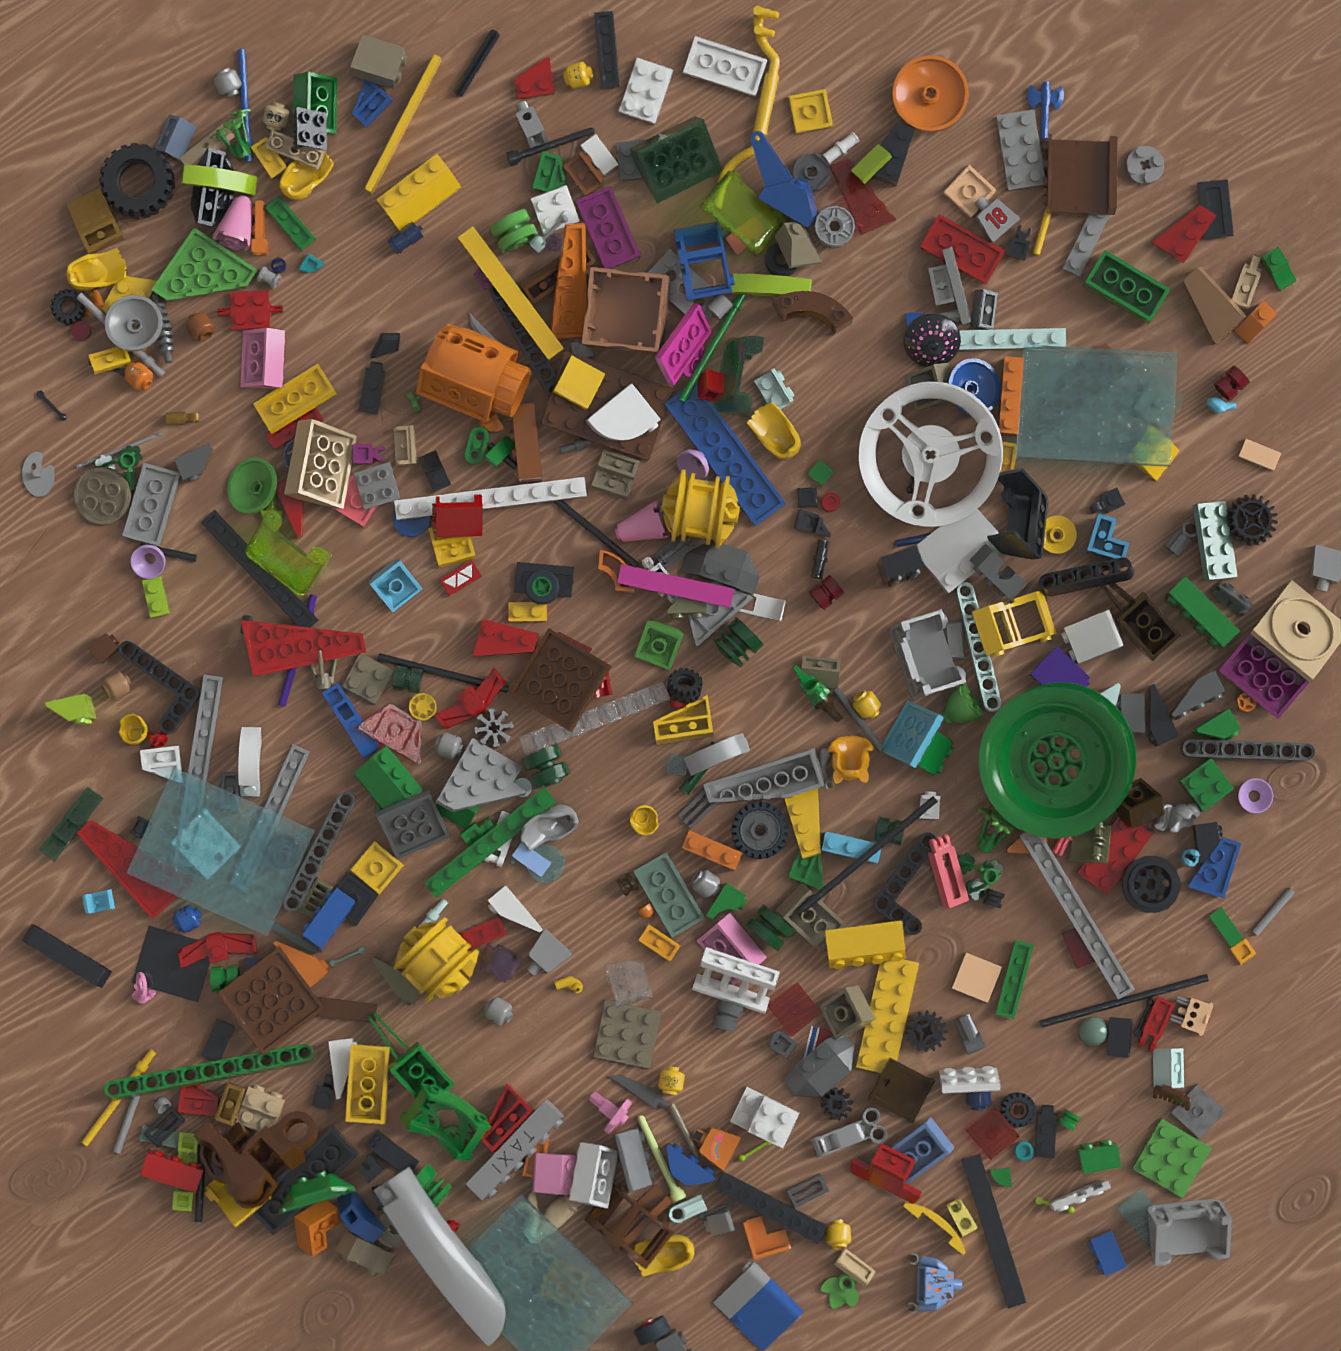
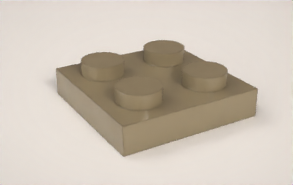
[342,653,394,705]

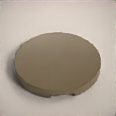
[73,467,131,525]

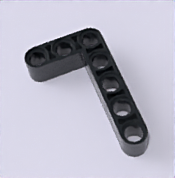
[119,641,201,734]
[873,833,936,935]

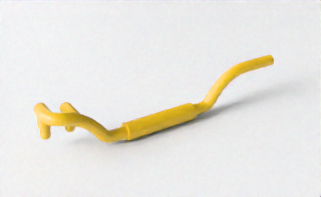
[712,6,780,211]

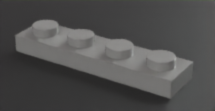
[1063,214,1110,277]

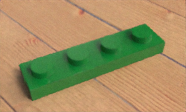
[995,940,1034,1019]

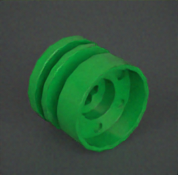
[416,1163,452,1207]

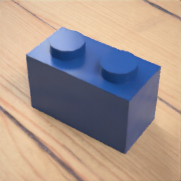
[1088,1230,1127,1276]

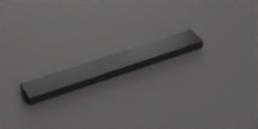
[201,510,319,628]
[961,1154,1027,1308]

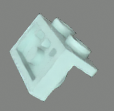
[754,368,795,410]

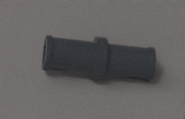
[811,539,830,579]

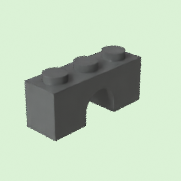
[970,544,1027,600]

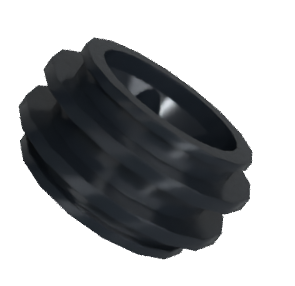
[1122,856,1180,913]

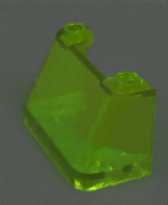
[698,171,786,256]
[246,508,332,595]

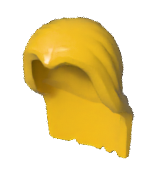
[280,153,334,200]
[66,248,126,291]
[747,402,801,460]
[634,1234,695,1277]

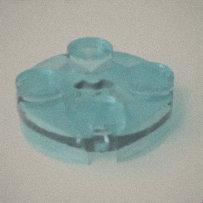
[527,845,565,883]

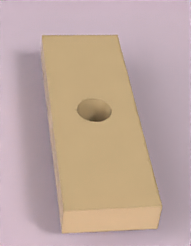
[179,123,235,165]
[265,130,326,169]

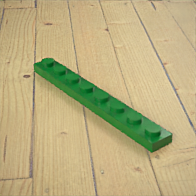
[424,787,556,898]

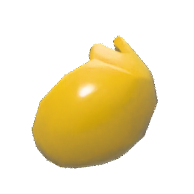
[118,714,148,745]
[629,804,659,836]

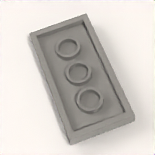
[996,110,1045,191]
[122,463,181,547]

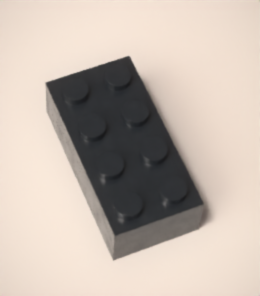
[877,545,924,587]

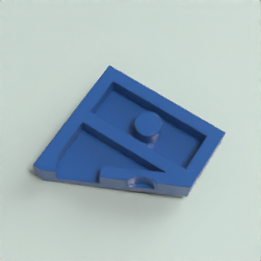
[352,80,393,128]

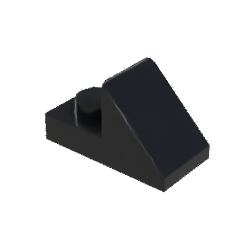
[419,450,451,493]

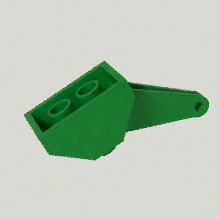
[367,1011,455,1107]

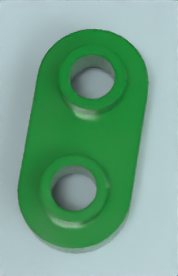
[465,427,489,465]

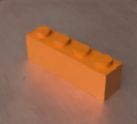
[998,356,1024,436]

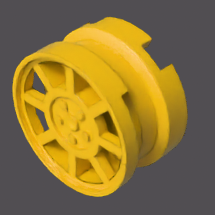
[409,693,437,721]

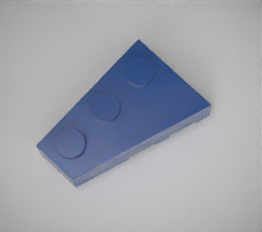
[302,888,355,952]

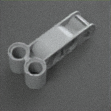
[809,1107,887,1158]

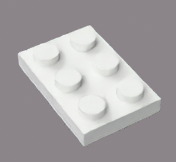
[619,58,673,125]
[939,1066,1000,1093]

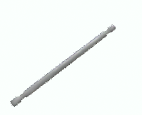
[76,432,163,469]

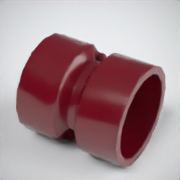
[1213,365,1250,401]
[809,575,845,610]

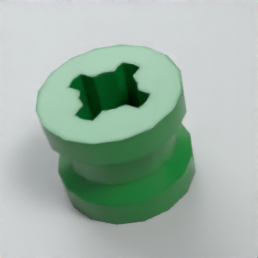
[1057,1108,1081,1131]

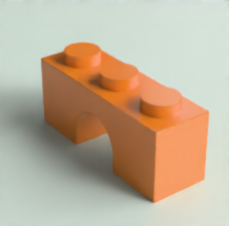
[682,830,742,871]

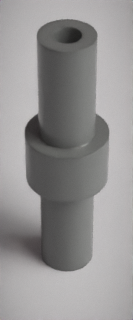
[560,438,594,454]

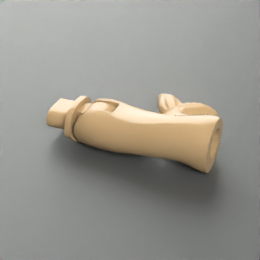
[515,1190,582,1245]

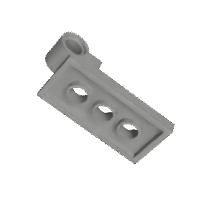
[648,249,733,321]

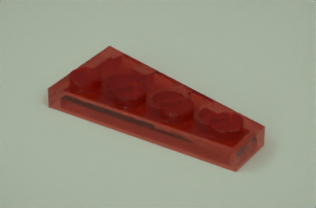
[830,158,897,235]

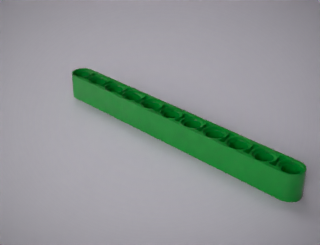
[104,1044,314,1100]

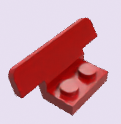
[850,1143,922,1204]

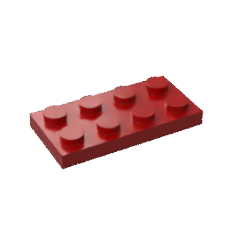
[920,214,1005,285]
[1077,815,1153,896]

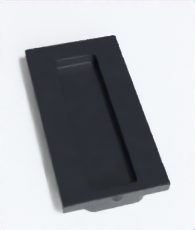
[1197,179,1234,239]
[514,562,574,597]

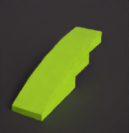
[731,274,812,299]

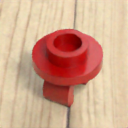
[147,727,168,748]

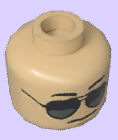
[263,102,289,131]

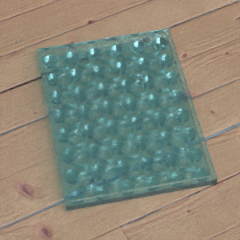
[1016,345,1178,467]
[127,767,315,936]
[467,1194,633,1351]

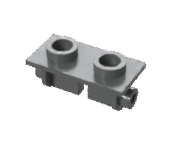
[654,535,695,570]
[1213,581,1252,616]

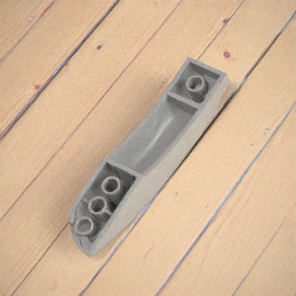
[374,1167,506,1346]

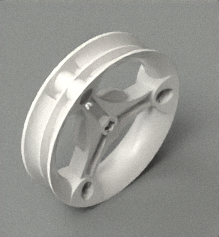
[859,382,1003,527]

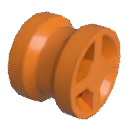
[1235,692,1257,712]

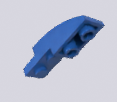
[322,683,380,759]

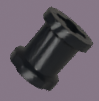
[129,815,152,840]

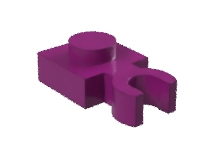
[352,444,386,464]

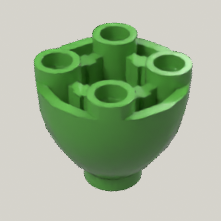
[941,683,984,724]

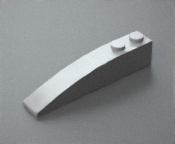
[703,747,825,803]

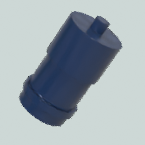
[387,222,424,255]

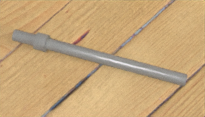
[77,293,165,378]

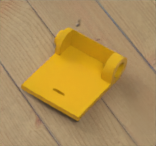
[205,1180,272,1227]

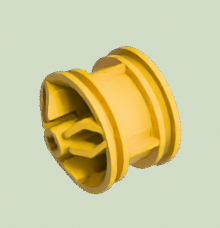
[661,469,740,549]
[393,917,479,1003]

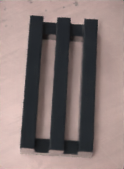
[144,1106,185,1148]

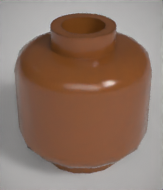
[186,312,215,341]

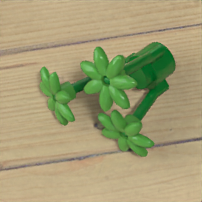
[977,807,1015,853]

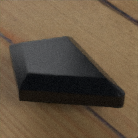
[370,333,400,358]

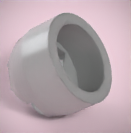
[154,1097,171,1114]

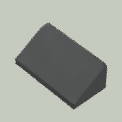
[970,289,998,330]

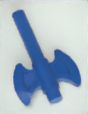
[1027,82,1064,140]

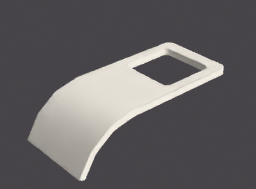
[739,590,786,621]

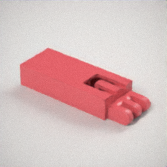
[928,834,969,908]

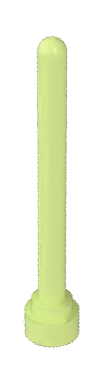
[637,1115,686,1203]

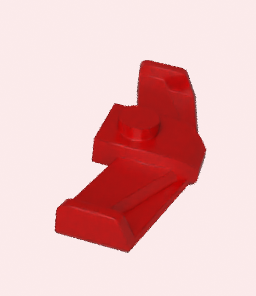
[434,667,506,729]
[178,932,258,969]

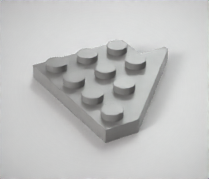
[436,738,528,812]

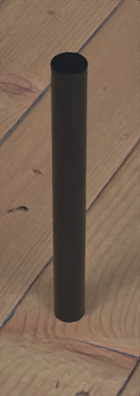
[195,1144,205,1222]

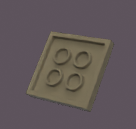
[594,1000,662,1068]

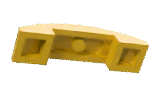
[902,1202,966,1255]

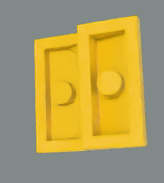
[553,356,605,410]
[428,527,476,568]

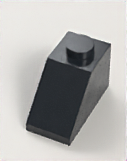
[1192,822,1223,863]

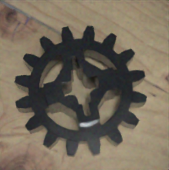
[905,1010,948,1052]

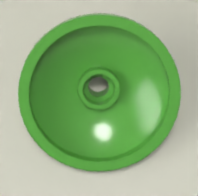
[227,457,277,514]

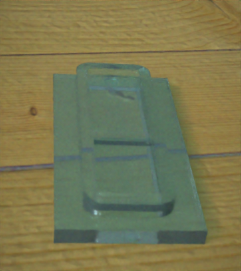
[1117,1189,1154,1250]

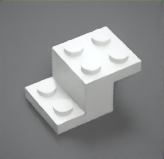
[730,1087,799,1148]

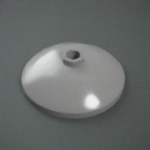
[105,295,163,351]

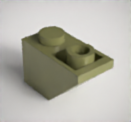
[668,597,707,619]

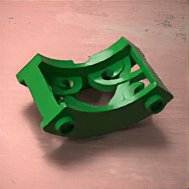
[400,1084,491,1161]

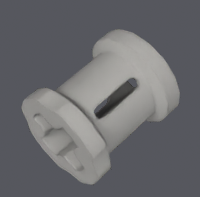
[257,267,282,290]

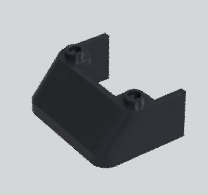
[987,468,1048,560]

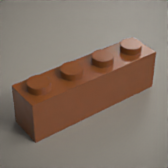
[509,403,543,484]

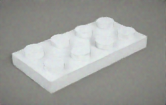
[683,36,767,97]

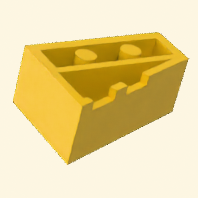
[653,695,714,745]

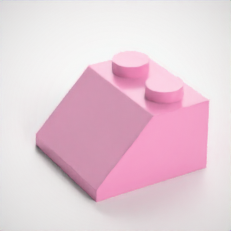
[533,1153,577,1195]

